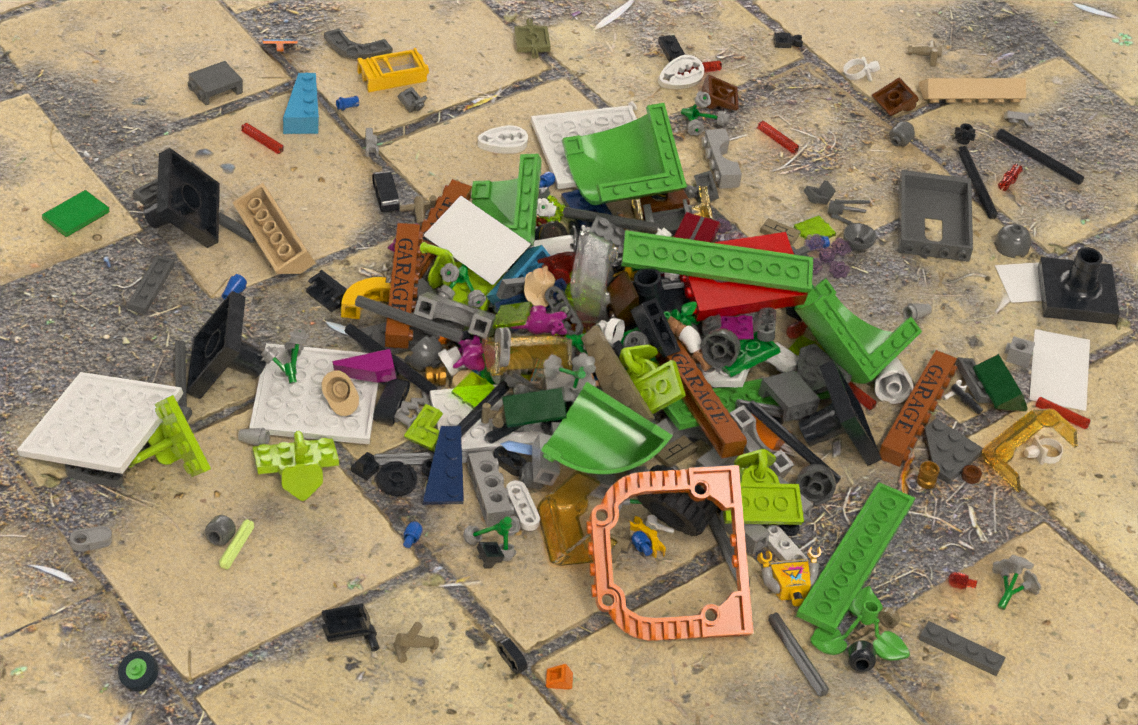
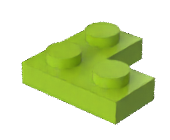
[404,404,443,452]

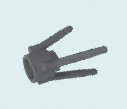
[828,199,871,225]

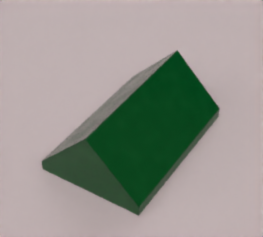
[973,354,1028,411]
[502,386,567,428]

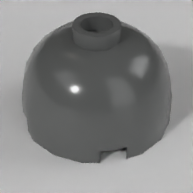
[994,224,1032,258]
[700,328,741,368]
[405,333,443,371]
[796,464,836,505]

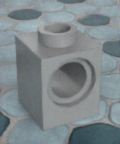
[1004,336,1035,368]

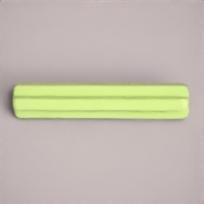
[219,519,254,569]

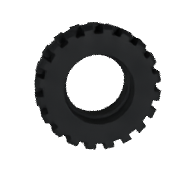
[637,465,717,536]

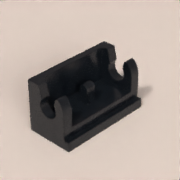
[306,270,347,312]
[322,603,370,642]

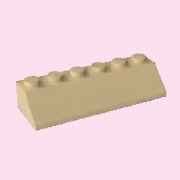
[919,78,1026,103]
[232,183,316,274]

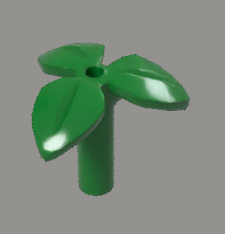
[670,302,700,326]

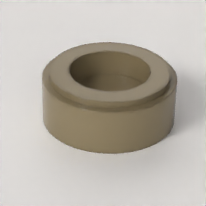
[878,607,900,628]

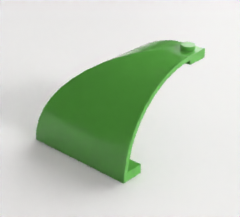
[562,103,687,205]
[471,154,542,247]
[794,278,922,384]
[541,382,673,474]

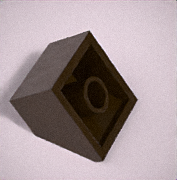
[603,271,639,327]

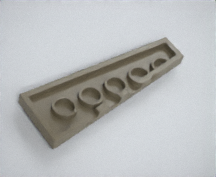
[582,326,655,422]

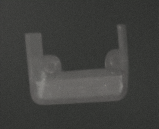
[571,231,618,323]

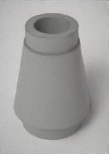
[903,303,932,321]
[238,428,270,446]

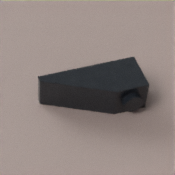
[631,298,681,357]

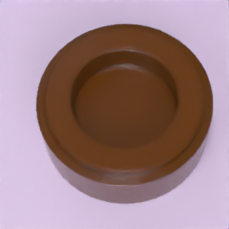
[961,465,982,484]

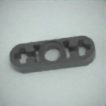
[545,286,583,335]
[757,308,777,342]
[65,464,124,487]

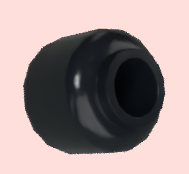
[848,640,876,672]

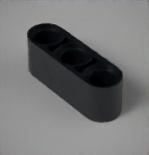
[372,171,400,212]
[373,378,410,425]

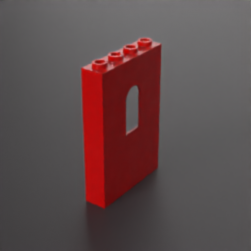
[679,232,808,321]

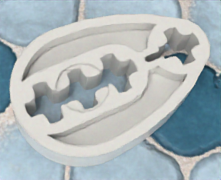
[658,55,704,89]
[478,125,528,154]

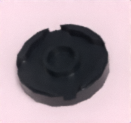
[377,462,417,497]

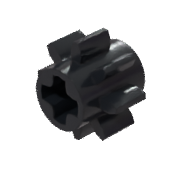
[954,123,976,145]

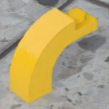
[341,277,391,320]

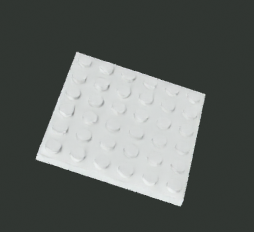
[531,105,637,189]
[249,343,379,444]
[17,372,183,474]

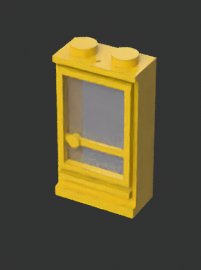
[357,48,429,93]

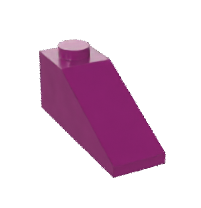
[332,349,397,383]

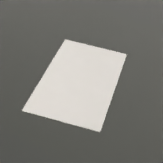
[424,196,531,285]
[995,262,1041,303]
[1029,329,1090,411]

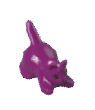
[510,305,567,336]
[453,334,485,371]

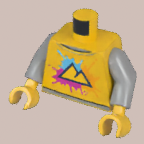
[757,547,821,606]

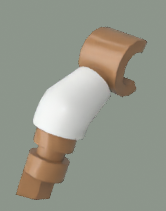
[668,316,713,371]

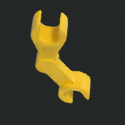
[629,516,666,558]

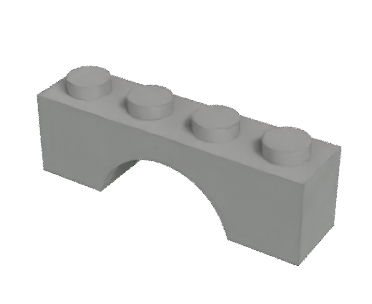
[702,129,742,189]
[729,405,794,478]

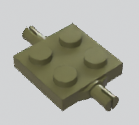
[514,18,551,59]

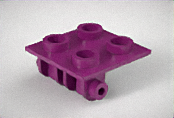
[720,315,754,340]

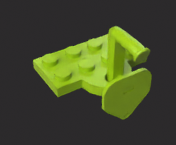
[420,242,506,311]
[619,345,686,414]
[128,395,211,477]
[253,430,339,501]
[723,449,804,525]

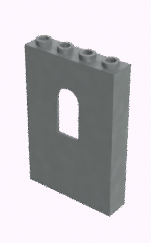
[898,170,973,262]

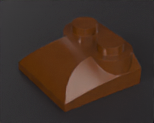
[702,74,739,111]
[871,77,919,116]

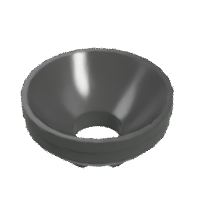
[843,223,876,251]

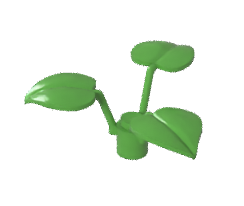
[810,586,910,660]

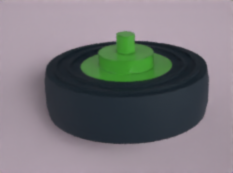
[118,651,159,691]

